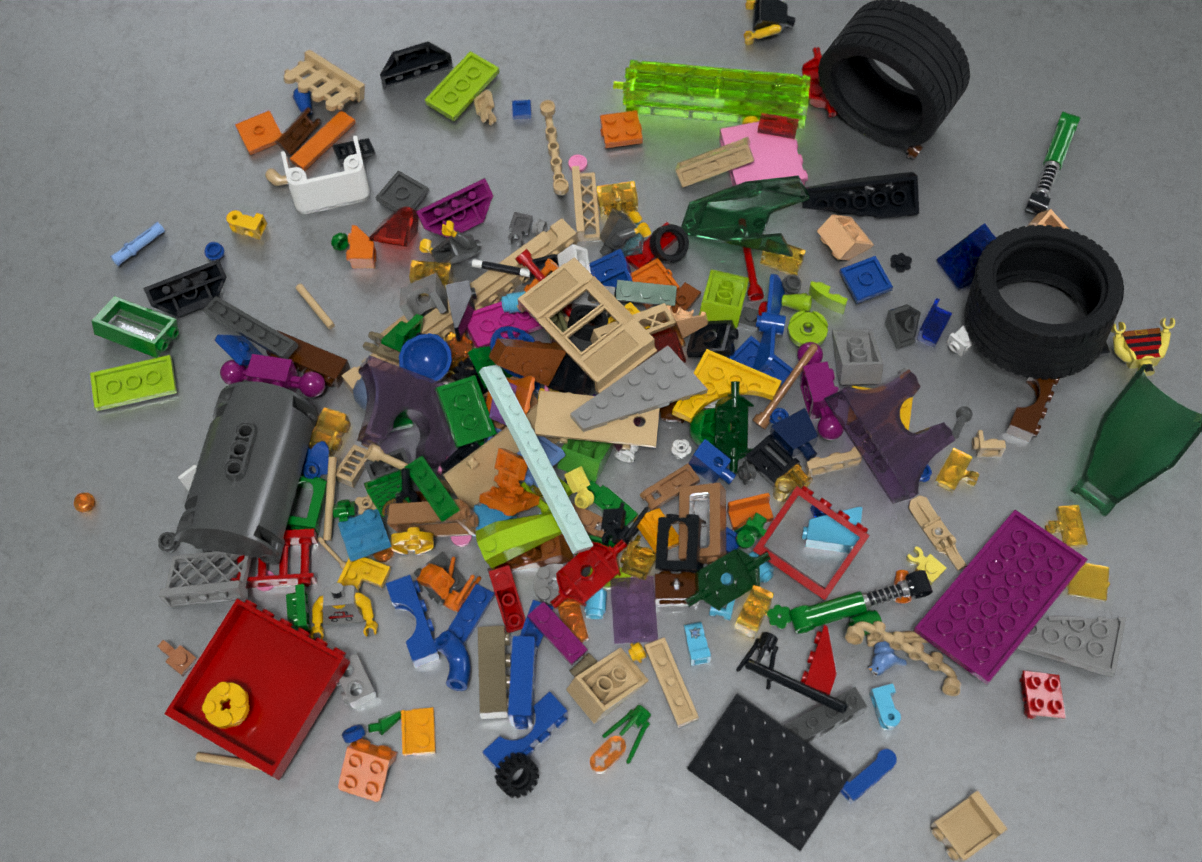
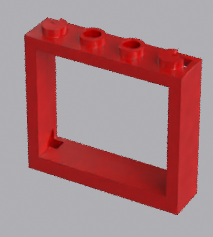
[753,485,870,600]

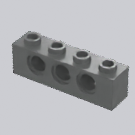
[784,687,867,743]

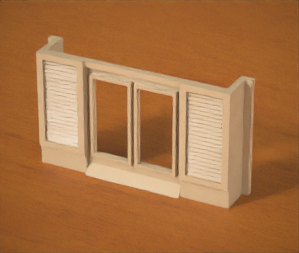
[517,257,657,394]

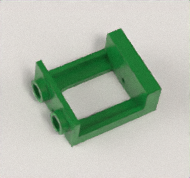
[285,475,327,535]

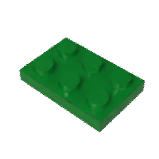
[435,375,497,448]

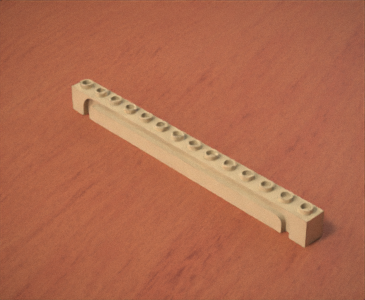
[342,218,577,394]

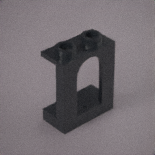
[655,514,706,572]

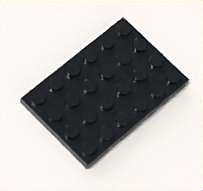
[687,693,852,851]

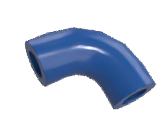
[435,631,471,691]

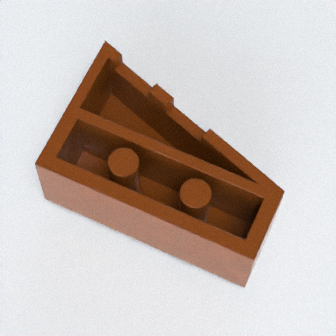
[489,338,566,386]

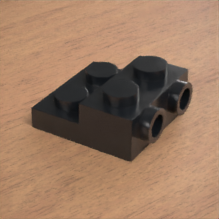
[686,320,739,359]

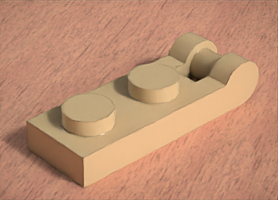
[805,446,864,478]

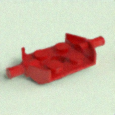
[802,47,836,117]
[550,539,627,609]

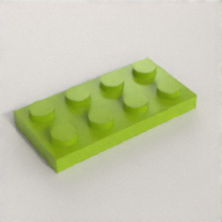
[425,51,500,122]
[90,355,177,411]

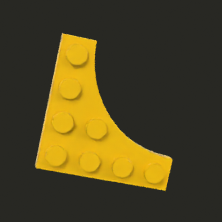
[672,349,782,423]

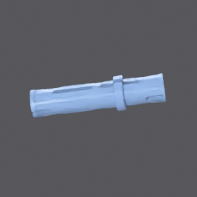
[110,222,165,266]

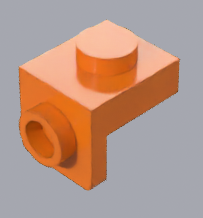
[416,563,455,597]

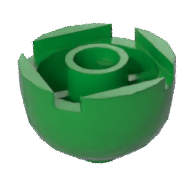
[689,408,731,446]

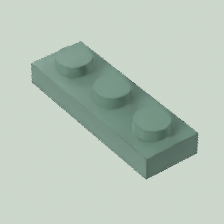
[615,280,677,307]

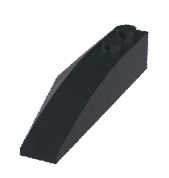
[801,172,919,218]

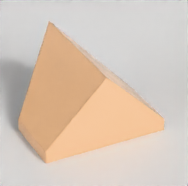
[667,305,708,338]

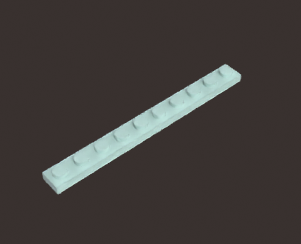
[479,365,593,554]

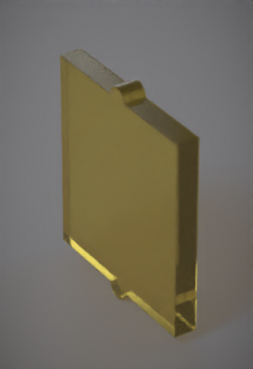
[1067,563,1110,602]

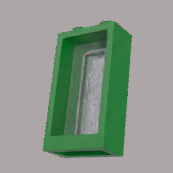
[91,296,179,358]

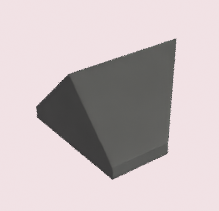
[885,304,921,348]

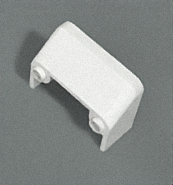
[281,136,370,214]

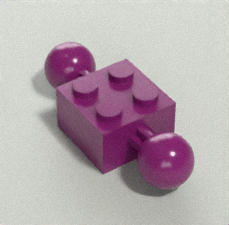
[797,342,844,440]
[220,354,325,398]

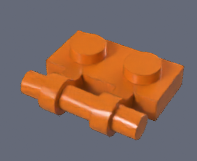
[494,448,528,495]

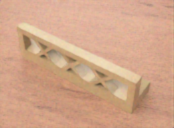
[675,137,755,187]
[572,166,600,242]
[590,303,676,344]

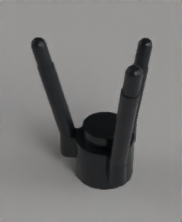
[612,502,649,546]
[736,632,779,690]

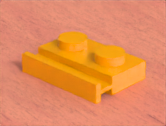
[633,508,679,553]
[401,708,436,756]

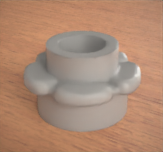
[532,219,547,236]

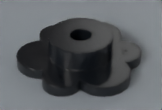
[890,253,912,273]

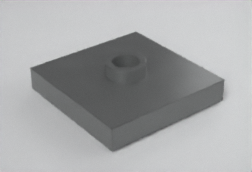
[375,170,430,218]

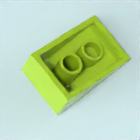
[699,269,749,328]

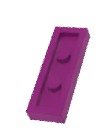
[527,602,588,666]

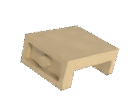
[931,790,1007,862]

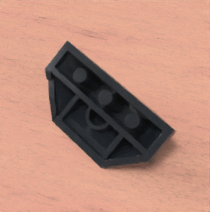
[380,41,453,89]
[143,259,227,317]

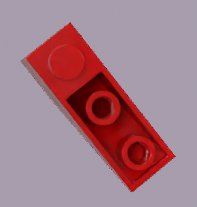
[487,562,526,633]
[801,625,837,695]

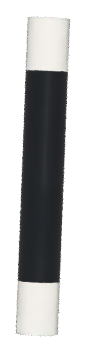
[472,259,531,277]

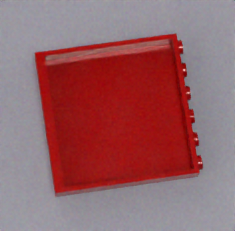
[164,599,350,780]

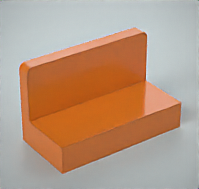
[727,493,774,530]

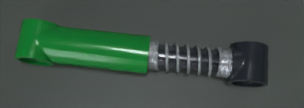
[1025,111,1081,214]
[789,570,933,634]

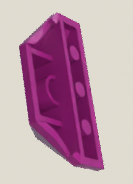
[416,178,494,238]

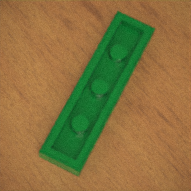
[404,456,460,522]

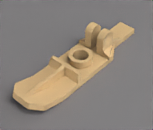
[908,495,967,571]

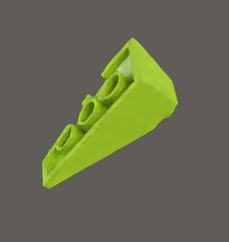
[475,513,562,569]

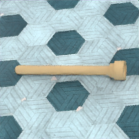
[365,443,454,493]

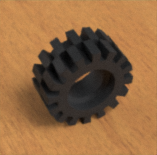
[494,752,539,798]

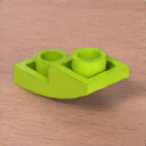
[808,281,848,315]

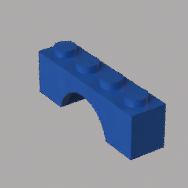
[385,575,440,668]
[482,692,569,770]

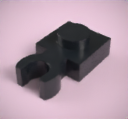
[601,508,626,546]

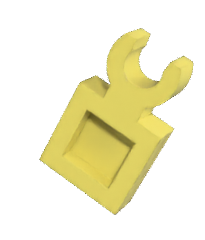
[906,546,946,585]

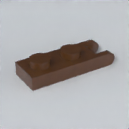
[275,107,321,156]

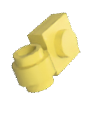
[564,466,594,509]

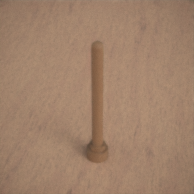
[752,344,818,430]

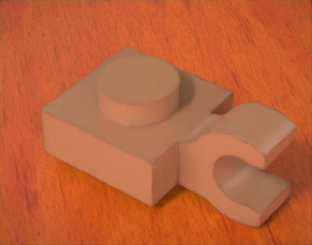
[157,640,198,677]

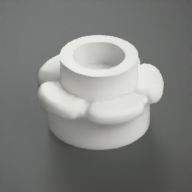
[671,439,692,459]

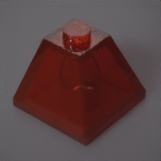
[369,207,419,247]

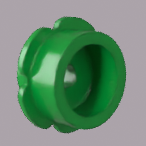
[331,232,349,251]

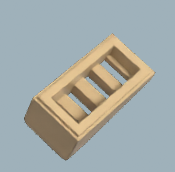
[336,445,369,488]

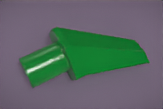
[368,711,401,735]

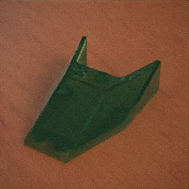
[681,175,810,257]

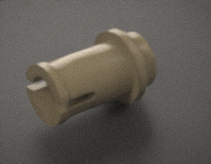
[569,653,597,677]

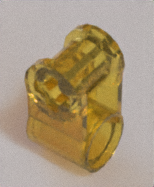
[773,464,813,502]

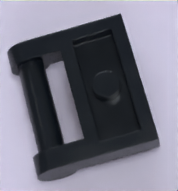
[745,434,801,487]

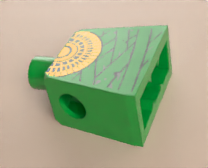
[364,470,410,517]

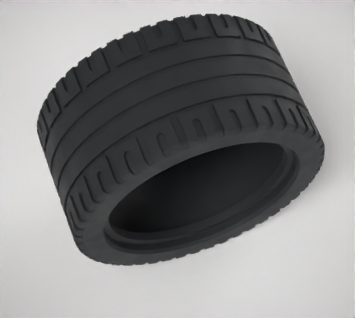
[818,0,970,147]
[964,225,1124,380]

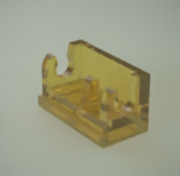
[760,237,806,275]

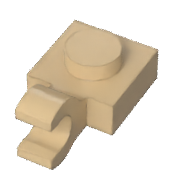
[474,90,496,125]

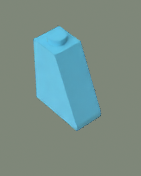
[802,507,862,553]

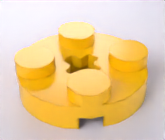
[391,527,434,555]
[202,682,250,729]

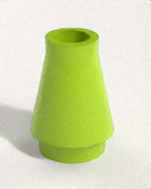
[782,293,812,311]

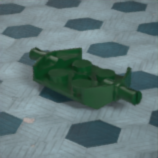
[715,381,754,474]
[685,548,771,611]

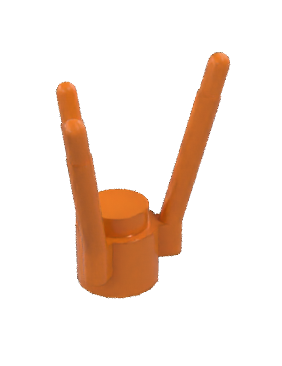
[441,557,481,612]

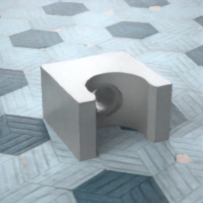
[399,273,448,321]

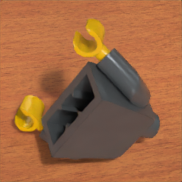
[600,208,651,256]
[419,221,482,268]

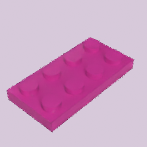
[466,302,543,348]

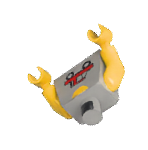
[310,583,378,639]

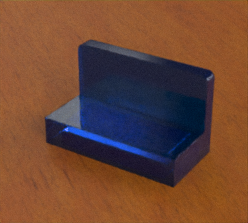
[916,298,952,348]

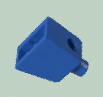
[689,439,737,485]

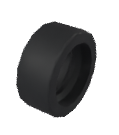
[650,224,689,263]
[567,305,608,341]

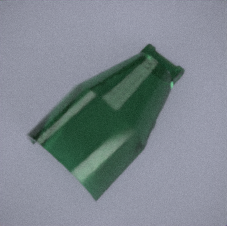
[1070,364,1202,517]

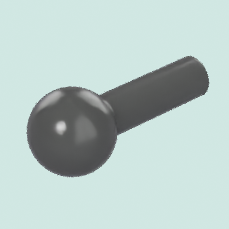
[951,406,973,439]

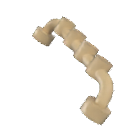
[540,100,569,195]
[845,621,961,696]

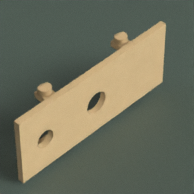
[534,390,660,450]
[443,403,560,509]

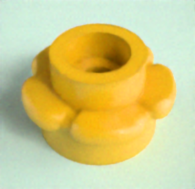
[628,642,647,663]

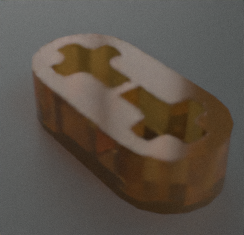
[590,736,626,774]

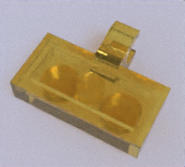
[934,448,979,493]
[1045,505,1088,548]

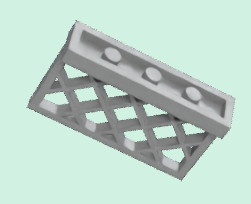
[159,551,252,607]

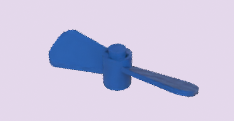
[753,274,786,372]

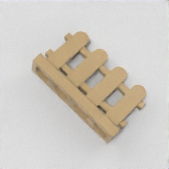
[284,49,365,111]

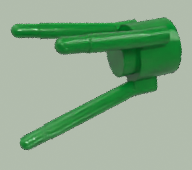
[602,705,651,764]

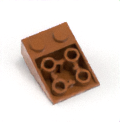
[505,534,573,571]

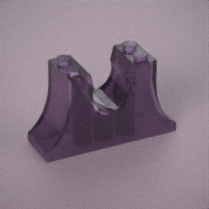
[357,355,486,469]
[824,369,956,504]

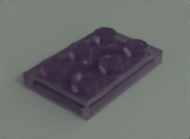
[610,576,658,645]

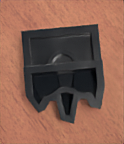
[547,353,592,395]

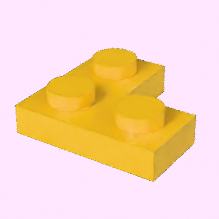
[337,557,391,591]

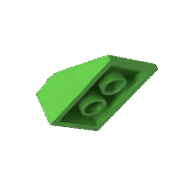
[557,439,615,482]

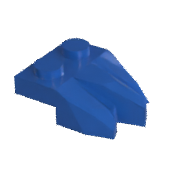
[589,249,632,295]

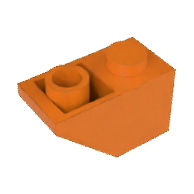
[346,225,377,269]

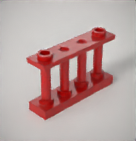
[230,529,318,589]

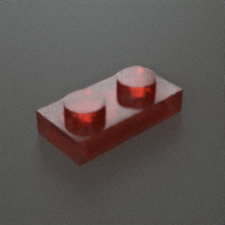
[758,113,799,139]

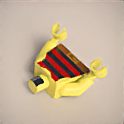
[1111,318,1175,377]

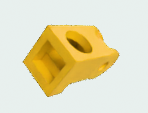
[226,210,267,240]

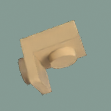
[972,430,1006,457]

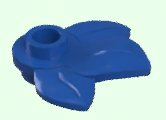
[303,441,338,479]

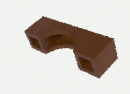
[1006,377,1060,442]

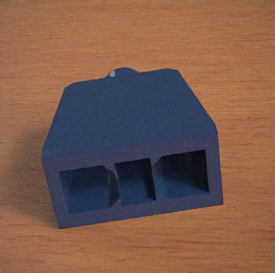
[770,408,818,461]

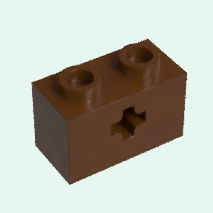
[655,571,699,606]

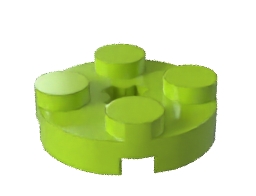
[787,310,828,347]

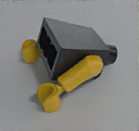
[744,0,796,46]

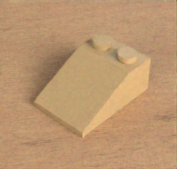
[566,647,649,724]

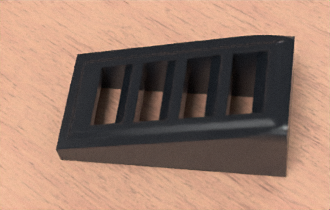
[332,138,376,167]

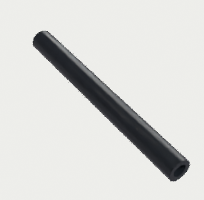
[745,659,848,714]

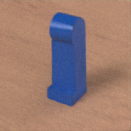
[840,749,897,804]

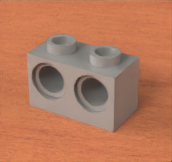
[337,653,377,709]

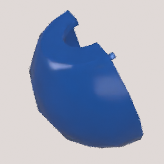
[399,333,452,385]

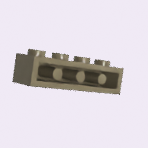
[478,626,511,719]

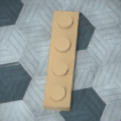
[644,637,699,728]

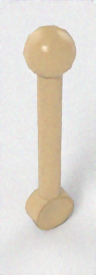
[317,537,347,569]

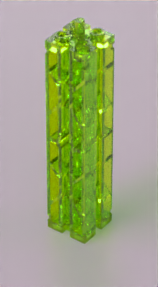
[613,60,811,129]

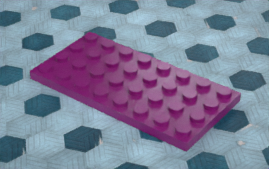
[914,510,1088,685]

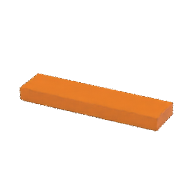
[290,110,356,171]

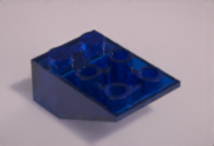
[936,223,996,290]

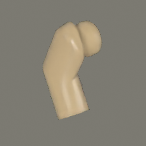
[265,168,288,186]

